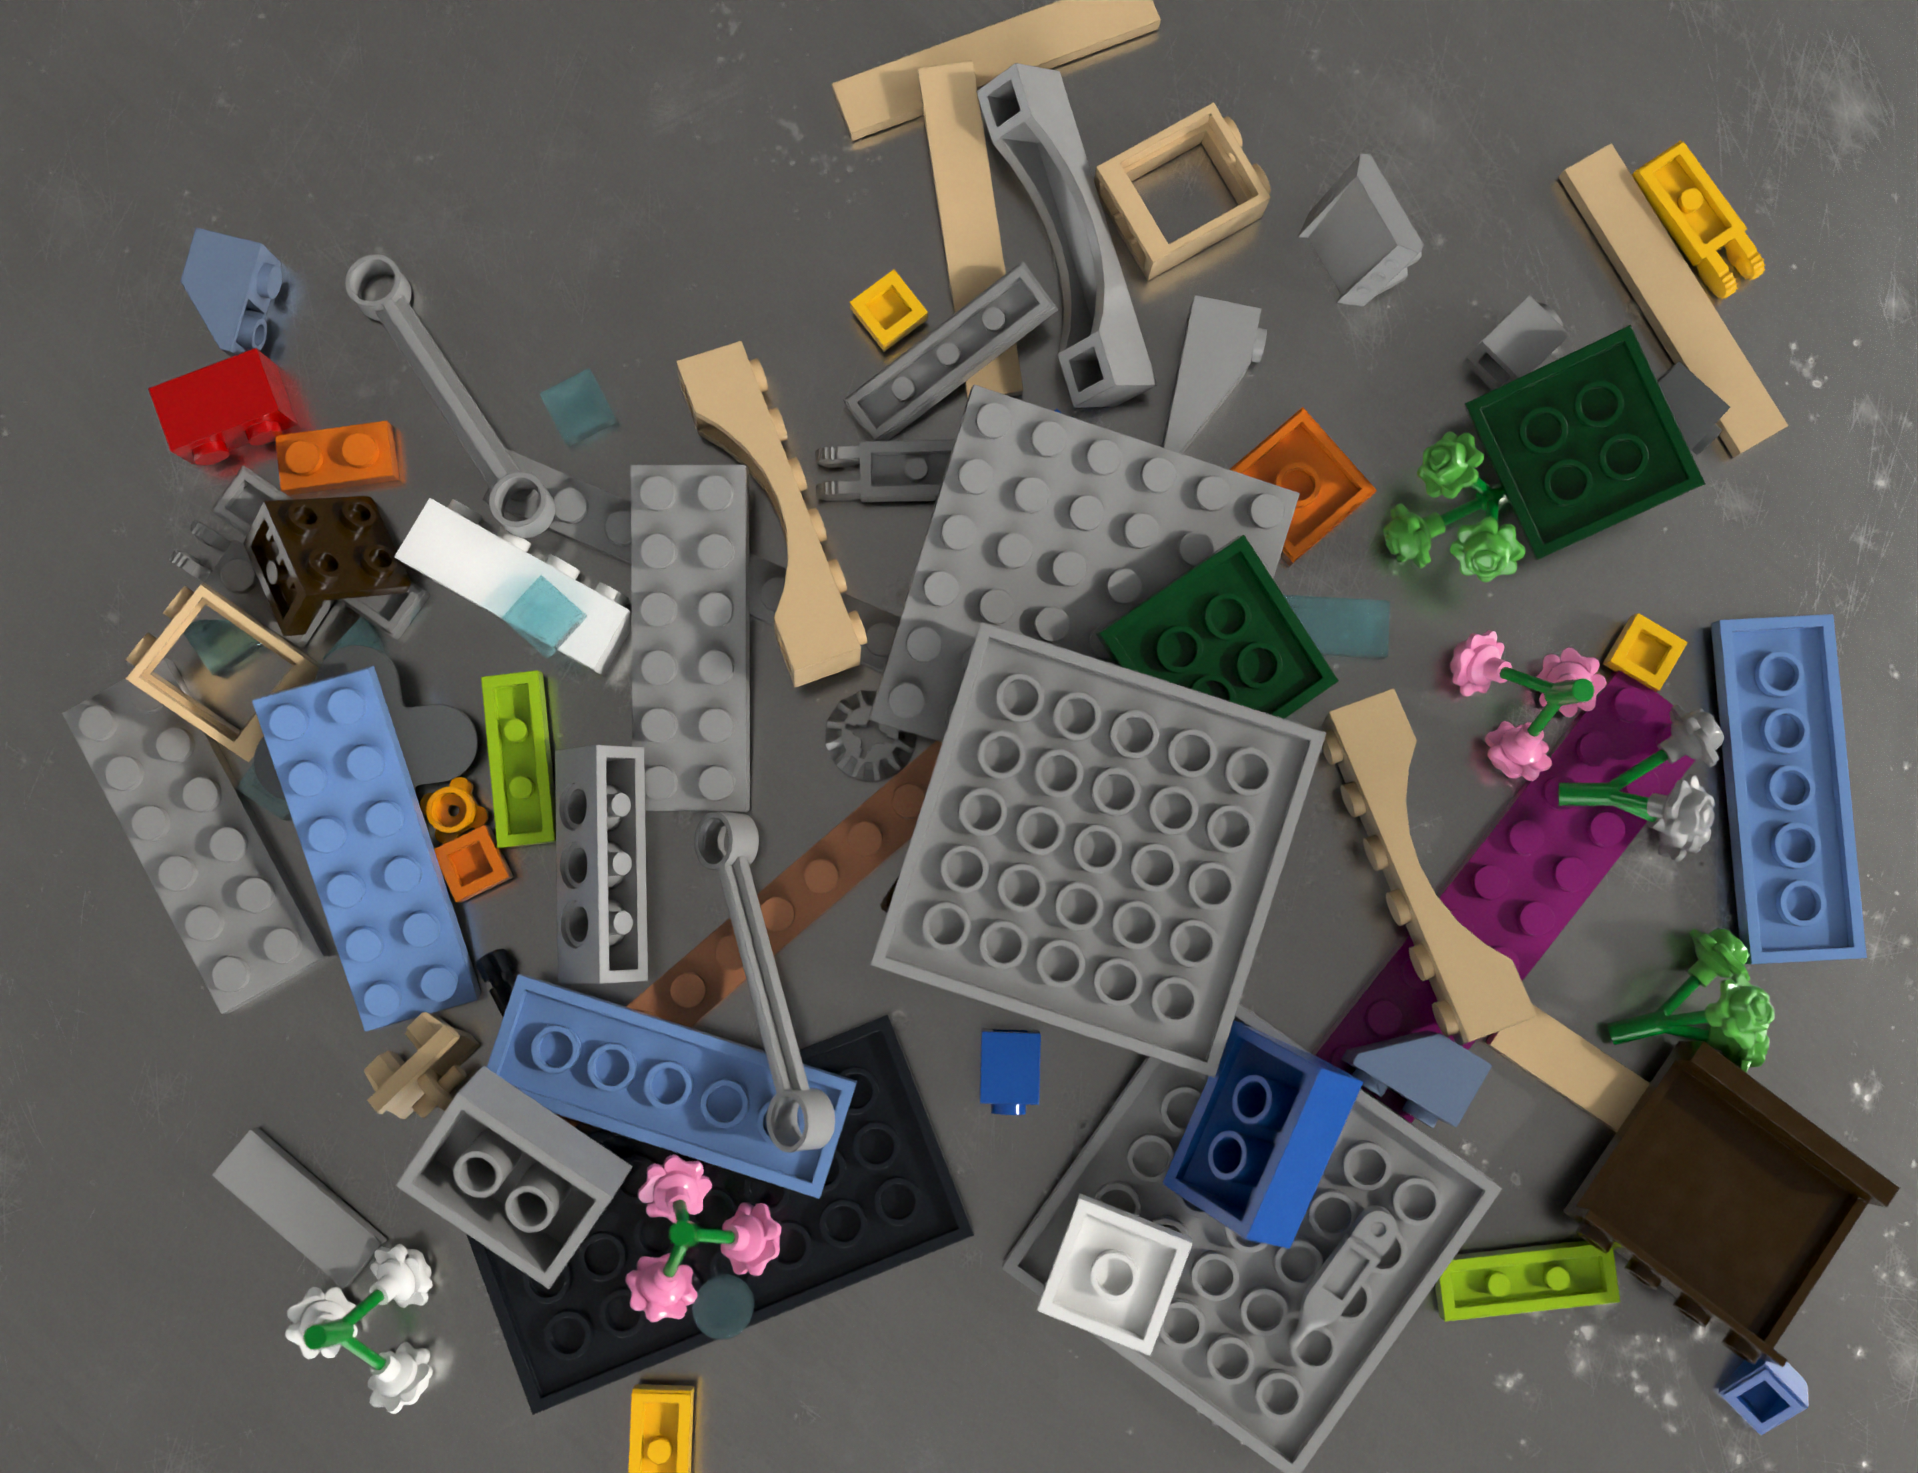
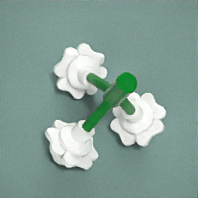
[285,1244,433,1414]

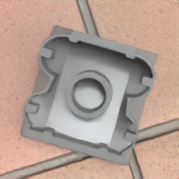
[1298,153,1424,307]

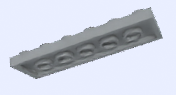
[631,465,750,812]
[62,658,331,1014]

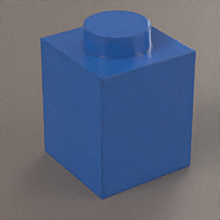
[979,1028,1041,1115]

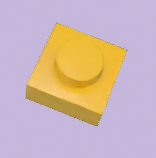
[849,269,928,352]
[1603,613,1688,692]

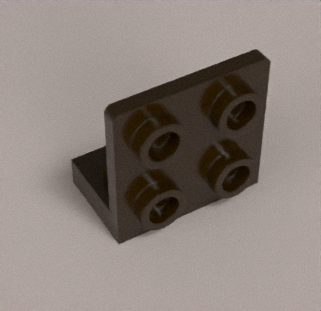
[243,496,412,637]

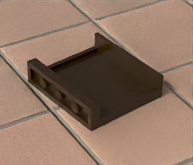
[1563,1041,1900,1367]

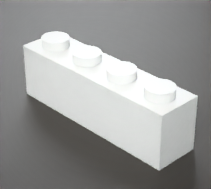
[394,498,631,677]

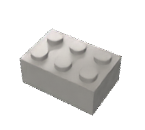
[396,1065,633,1289]

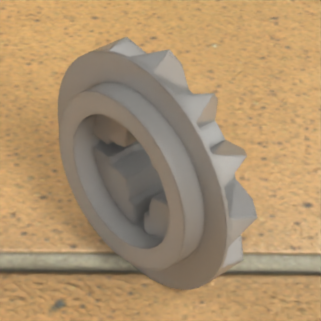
[826,690,916,781]

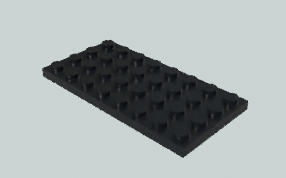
[466,1013,974,1415]

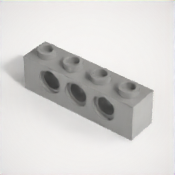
[555,745,648,984]

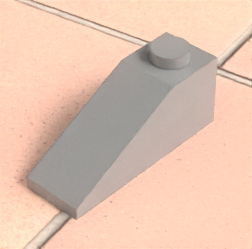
[1161,295,1267,454]

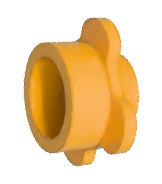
[420,777,488,844]

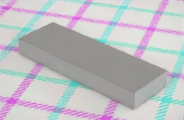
[212,1127,388,1289]

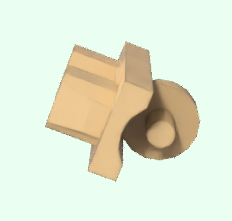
[364,1012,480,1119]

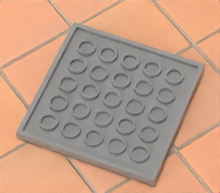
[868,385,1300,742]
[871,622,1326,1078]
[1001,1003,1503,1473]

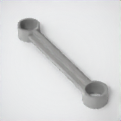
[345,254,555,538]
[694,812,835,1153]

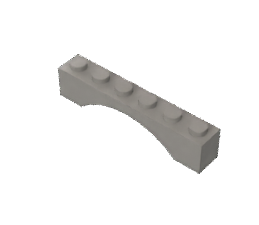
[976,63,1157,407]

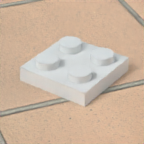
[1037,1193,1193,1356]

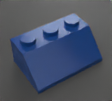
[1162,1021,1363,1249]

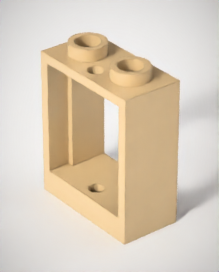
[1094,102,1271,281]
[126,582,321,763]

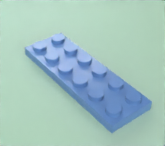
[1711,614,1867,964]
[252,665,481,1032]
[487,974,857,1199]

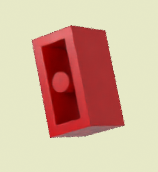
[148,348,298,466]

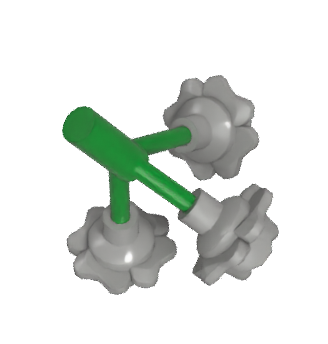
[1558,704,1724,862]

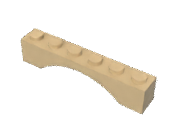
[676,341,867,688]
[1322,688,1537,1045]

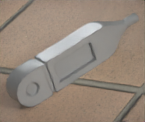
[1287,1206,1398,1348]

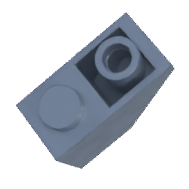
[180,227,282,357]
[1341,1030,1493,1128]

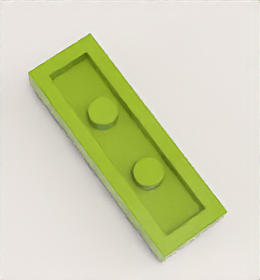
[481,670,556,849]
[1435,1241,1620,1322]

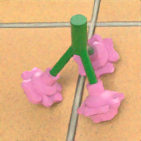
[1450,630,1607,781]
[625,1155,781,1322]

